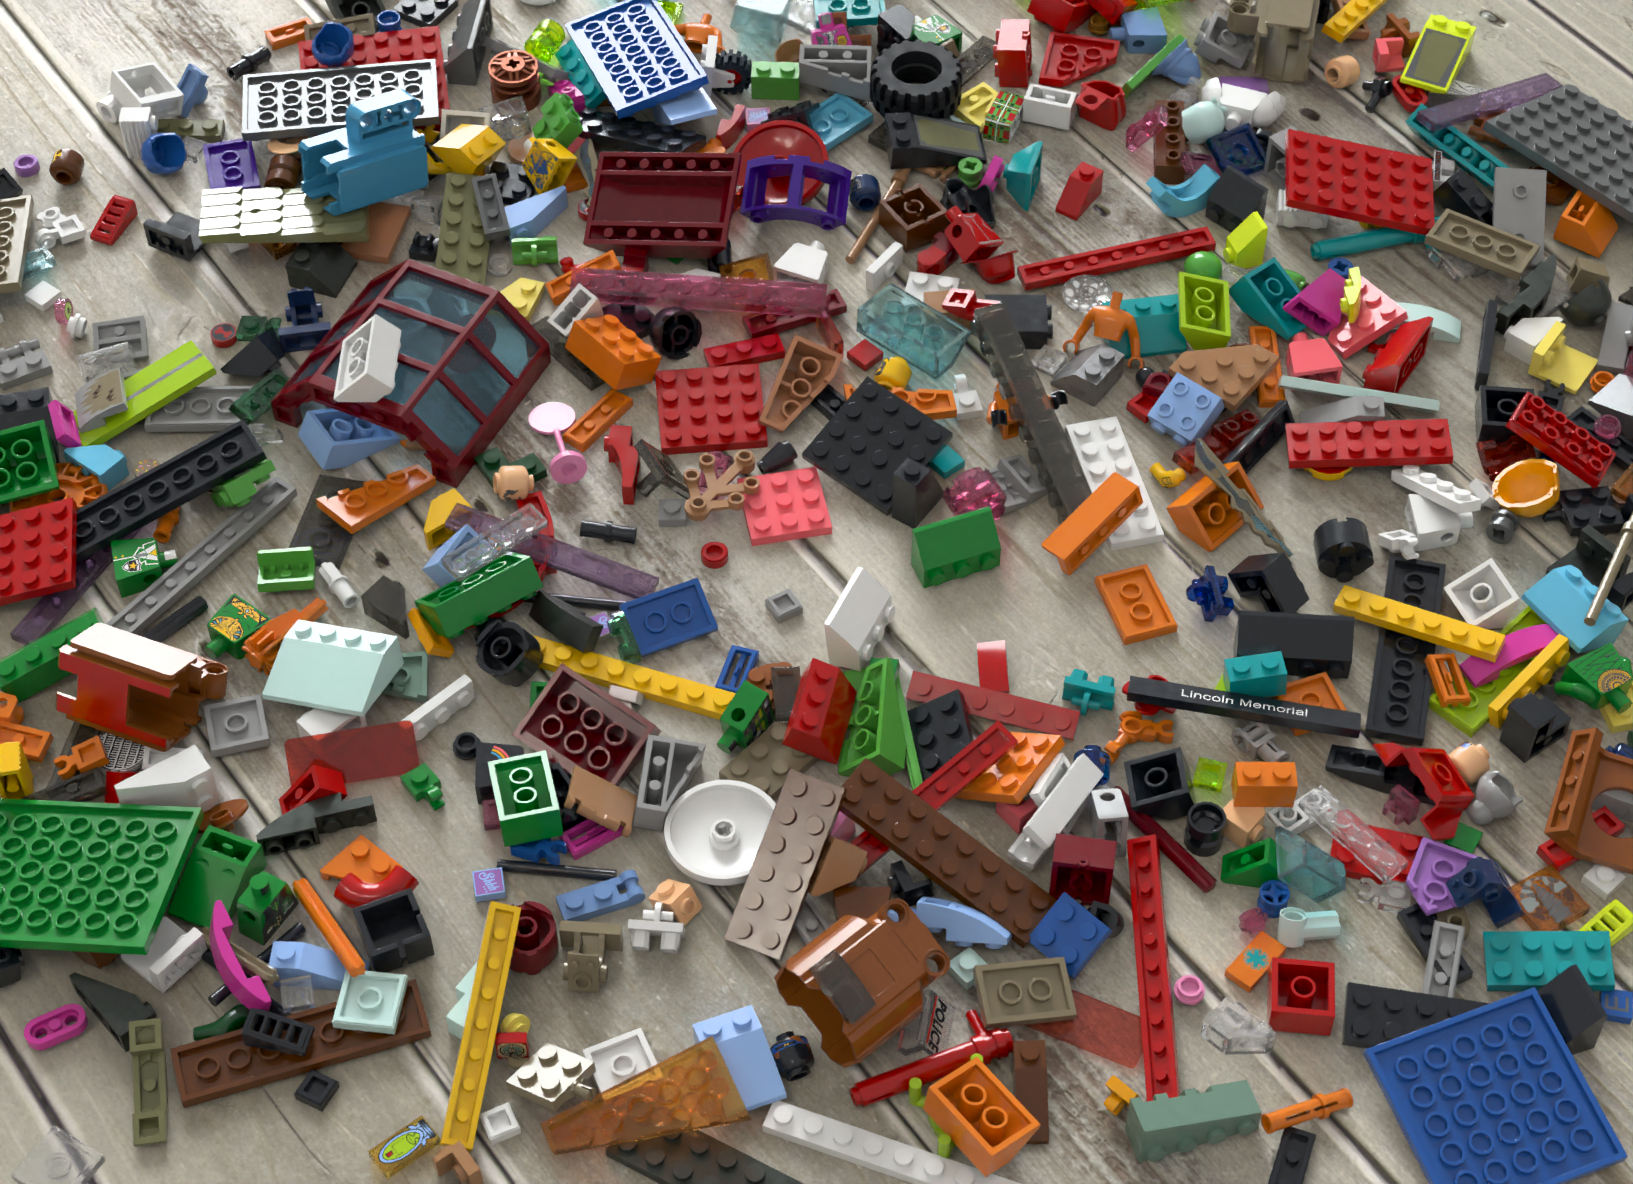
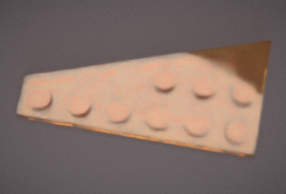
[540,1036,752,1155]

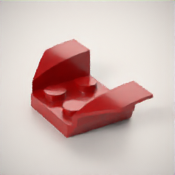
[1372,742,1475,841]

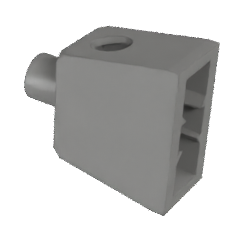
[1089,785,1129,857]

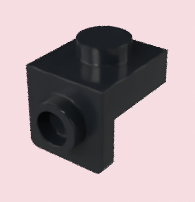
[887,860,933,907]

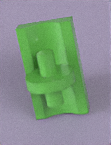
[511,236,559,267]

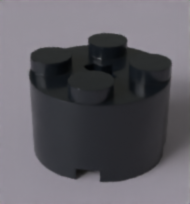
[1313,517,1374,583]
[476,621,544,687]

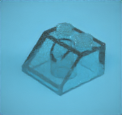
[730,0,792,43]
[1275,826,1346,903]

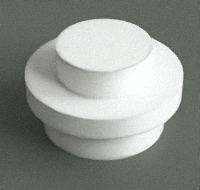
[67,313,87,339]

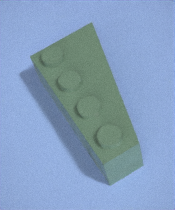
[1125,1080,1262,1163]

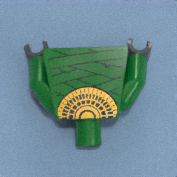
[1541,643,1633,713]

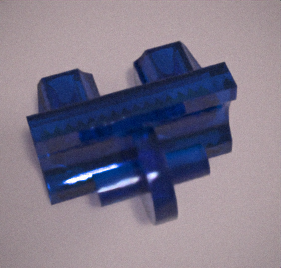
[1186,565,1234,622]

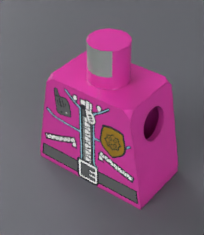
[811,12,853,46]

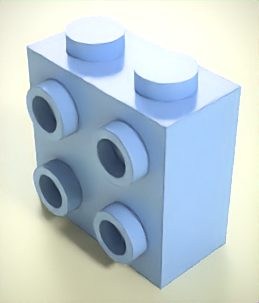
[1147,372,1225,450]

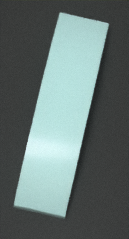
[1396,302,1461,343]

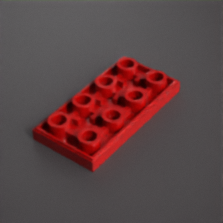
[1505,392,1616,489]

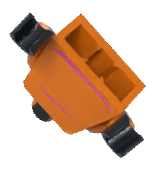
[986,379,1068,440]

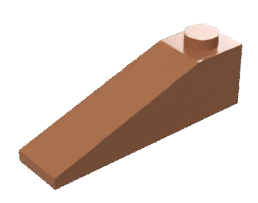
[758,334,843,433]

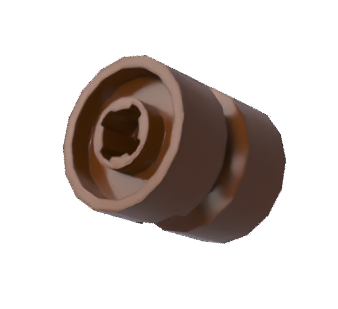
[264,154,302,189]

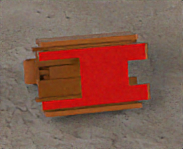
[55,623,228,752]

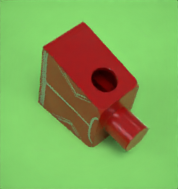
[944,206,1004,262]

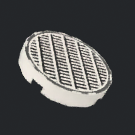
[99,732,144,775]

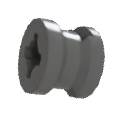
[1486,509,1520,544]

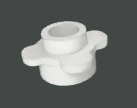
[37,207,66,230]

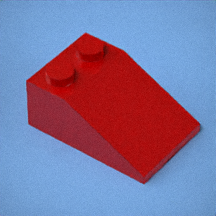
[1027,0,1098,33]

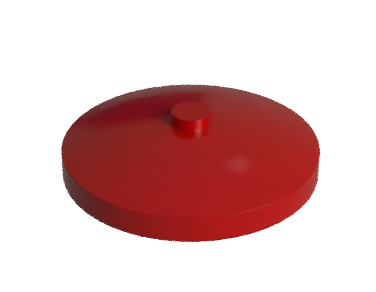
[733,120,829,206]

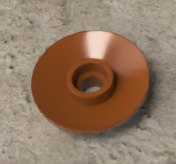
[197,799,249,833]

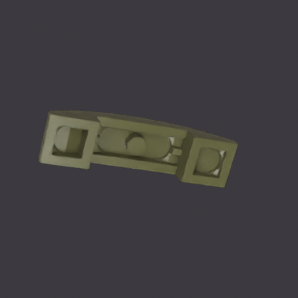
[129,1018,168,1147]

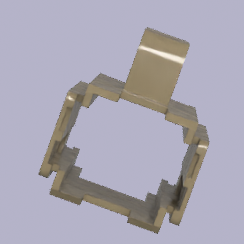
[1227,0,1320,84]

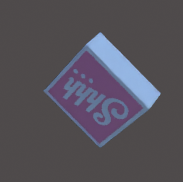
[472,867,506,902]

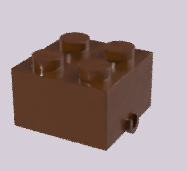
[879,183,948,252]

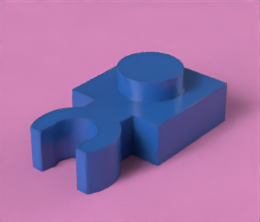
[510,838,567,865]

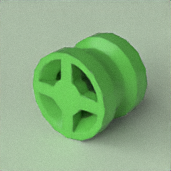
[958,157,983,189]

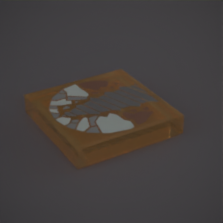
[1511,864,1591,931]

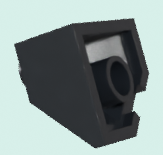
[220,327,285,377]

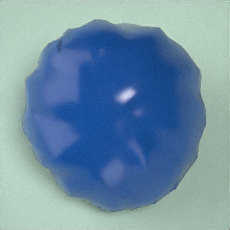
[312,22,355,67]
[140,133,187,175]

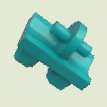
[1062,669,1116,716]

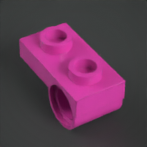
[547,80,586,113]

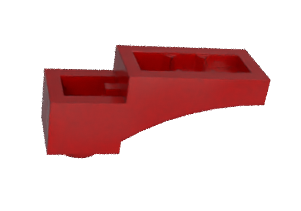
[604,425,641,505]

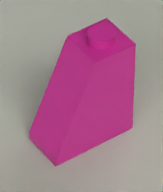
[1283,268,1346,337]

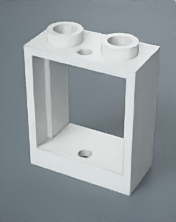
[110,62,184,120]

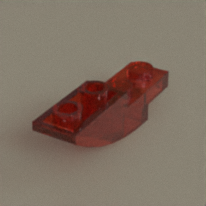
[1172,409,1262,475]

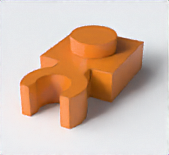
[54,735,110,780]

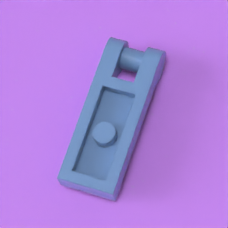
[556,870,646,922]

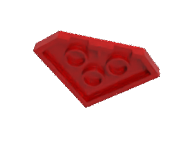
[1039,31,1120,88]

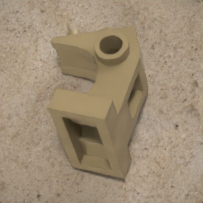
[559,920,623,993]

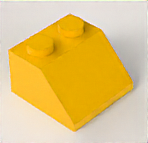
[431,124,506,175]

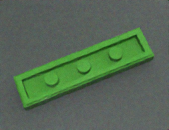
[1122,34,1185,100]

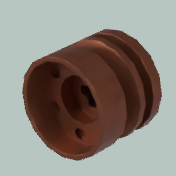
[488,50,542,114]

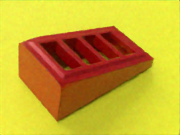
[90,195,138,246]

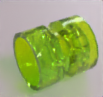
[524,19,566,62]

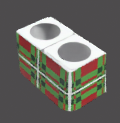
[983,90,1024,144]

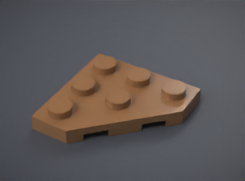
[1168,344,1280,412]

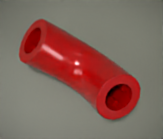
[334,865,419,909]

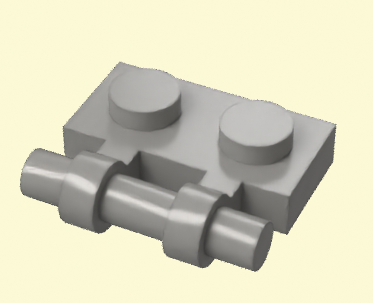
[0,338,53,391]

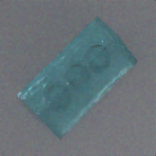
[856,283,971,380]

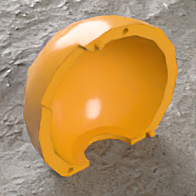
[1492,459,1560,518]

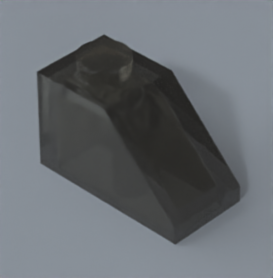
[361,575,410,639]

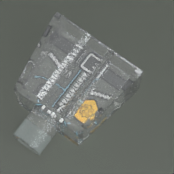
[478,96,532,141]

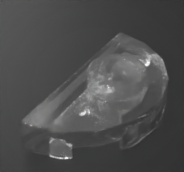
[247,423,284,446]

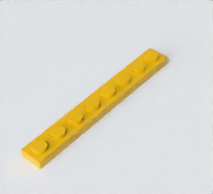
[533,635,736,720]
[439,901,521,1152]

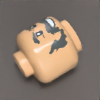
[493,465,534,501]

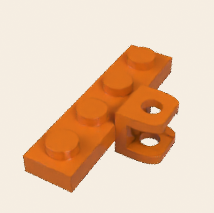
[0,692,54,763]

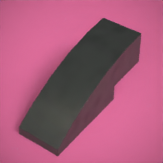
[529,590,604,652]

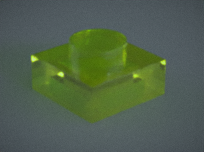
[1193,757,1228,793]

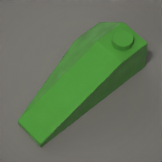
[838,657,906,777]

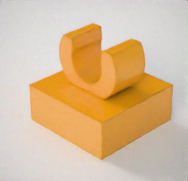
[1103,1075,1139,1116]

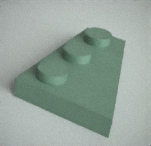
[381,651,429,703]

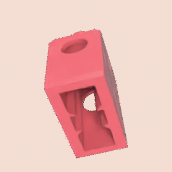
[1286,332,1343,391]

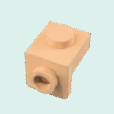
[648,879,702,926]

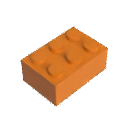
[565,314,662,390]

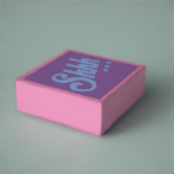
[746,107,770,131]

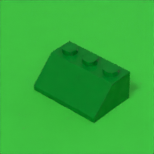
[911,506,1001,589]

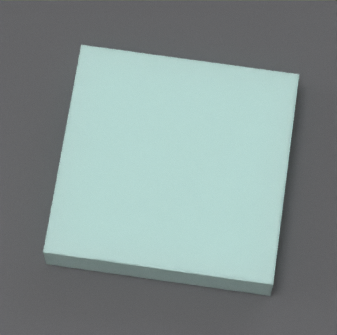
[332,970,408,1034]

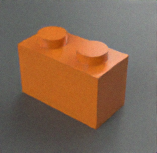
[1231,762,1298,807]

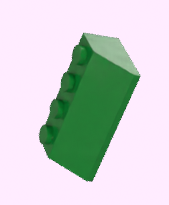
[414,551,543,639]
[0,607,104,703]

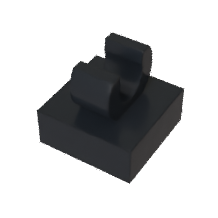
[409,231,439,263]

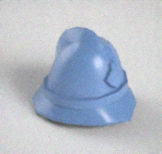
[1152,39,1201,85]

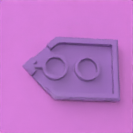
[1405,837,1479,916]

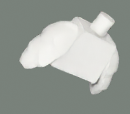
[1201,78,1287,131]

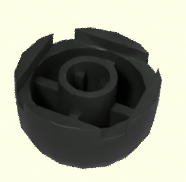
[1557,278,1612,327]

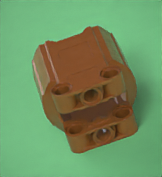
[774,898,950,1068]

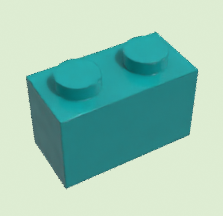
[1223,651,1287,697]

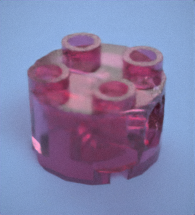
[943,467,1006,520]

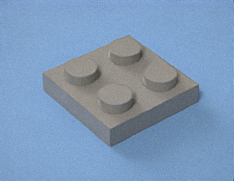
[204,694,270,758]

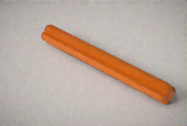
[292,878,366,978]

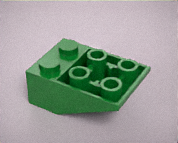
[168,825,267,928]

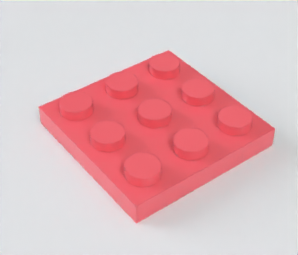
[737,467,832,546]

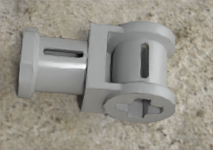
[1231,721,1290,762]

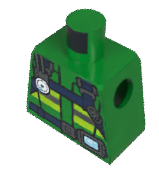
[717,681,775,754]

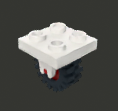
[700,35,752,100]

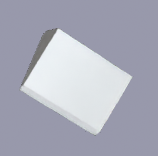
[1444,558,1521,629]

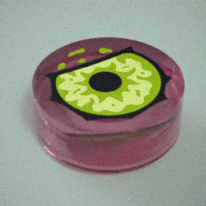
[54,298,74,324]

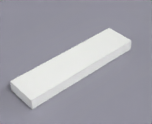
[1022,753,1104,851]

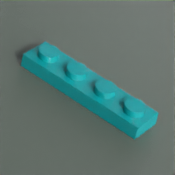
[554,39,606,108]

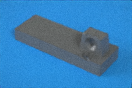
[471,173,511,244]

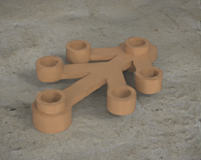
[683,449,760,521]

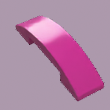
[1459,624,1558,688]
[209,900,272,1012]

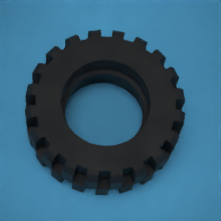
[870,40,963,119]

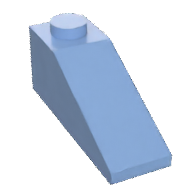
[504,185,568,247]
[269,941,370,990]

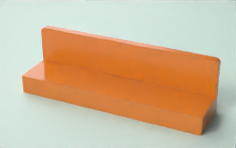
[1041,472,1143,576]

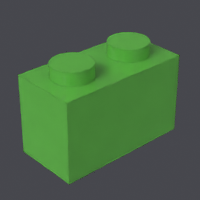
[751,61,800,100]

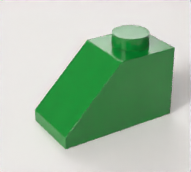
[1220,838,1293,888]

